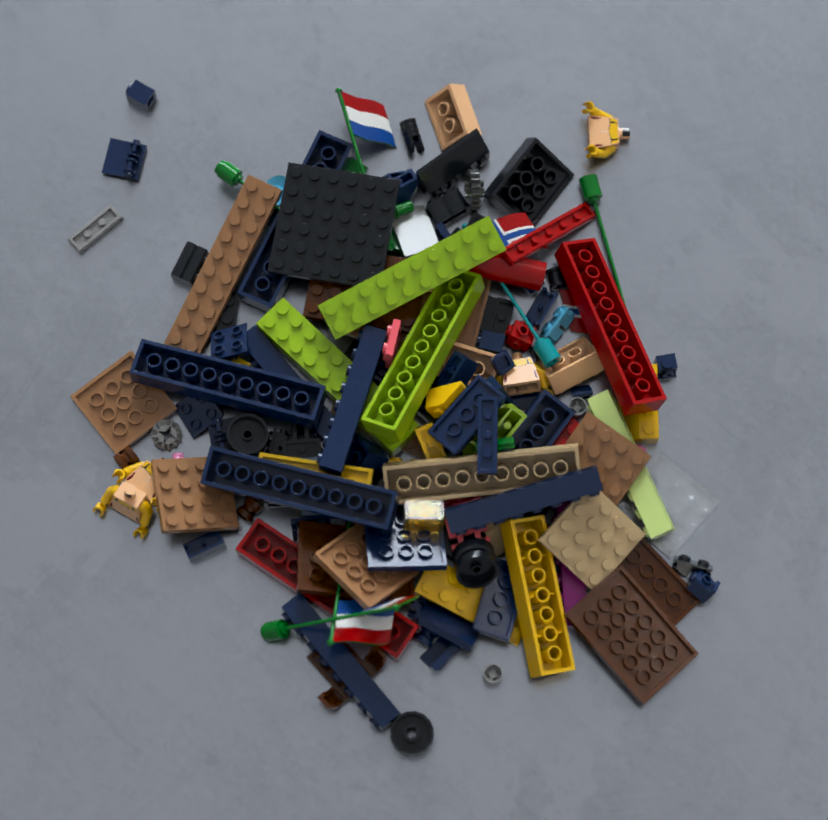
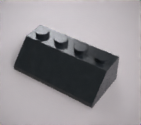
[416,128,490,200]

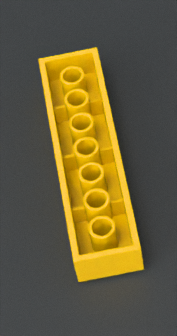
[500,515,576,678]

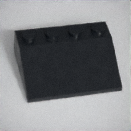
[484,137,575,226]

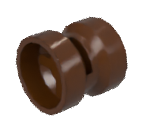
[113,445,140,469]
[236,497,262,523]

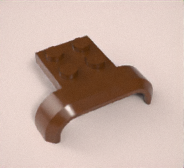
[307,642,386,709]

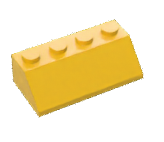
[618,364,659,444]

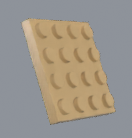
[537,491,646,590]

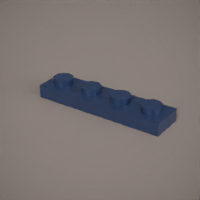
[477,396,498,475]

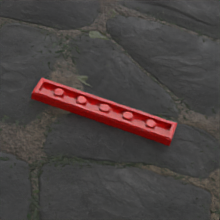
[500,202,596,266]

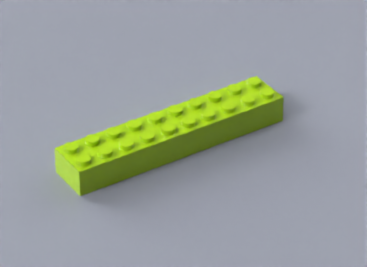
[317,216,507,340]
[361,271,485,442]
[256,298,420,457]

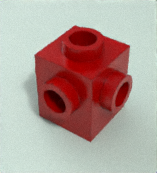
[504,320,537,352]

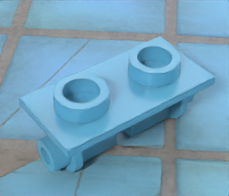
[540,305,575,343]

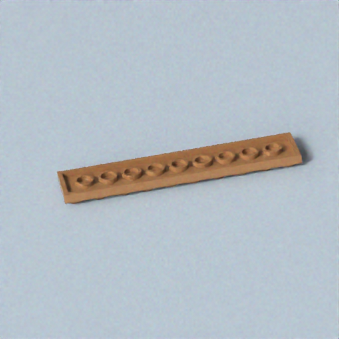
[164,174,283,354]

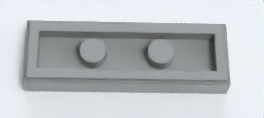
[67,204,123,254]

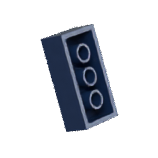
[500,389,576,451]

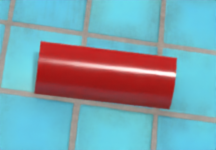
[468,254,547,291]

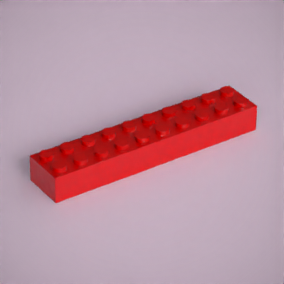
[554,238,667,416]
[235,518,419,662]

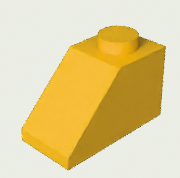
[425,381,466,419]

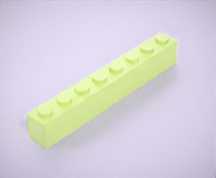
[587,389,675,540]

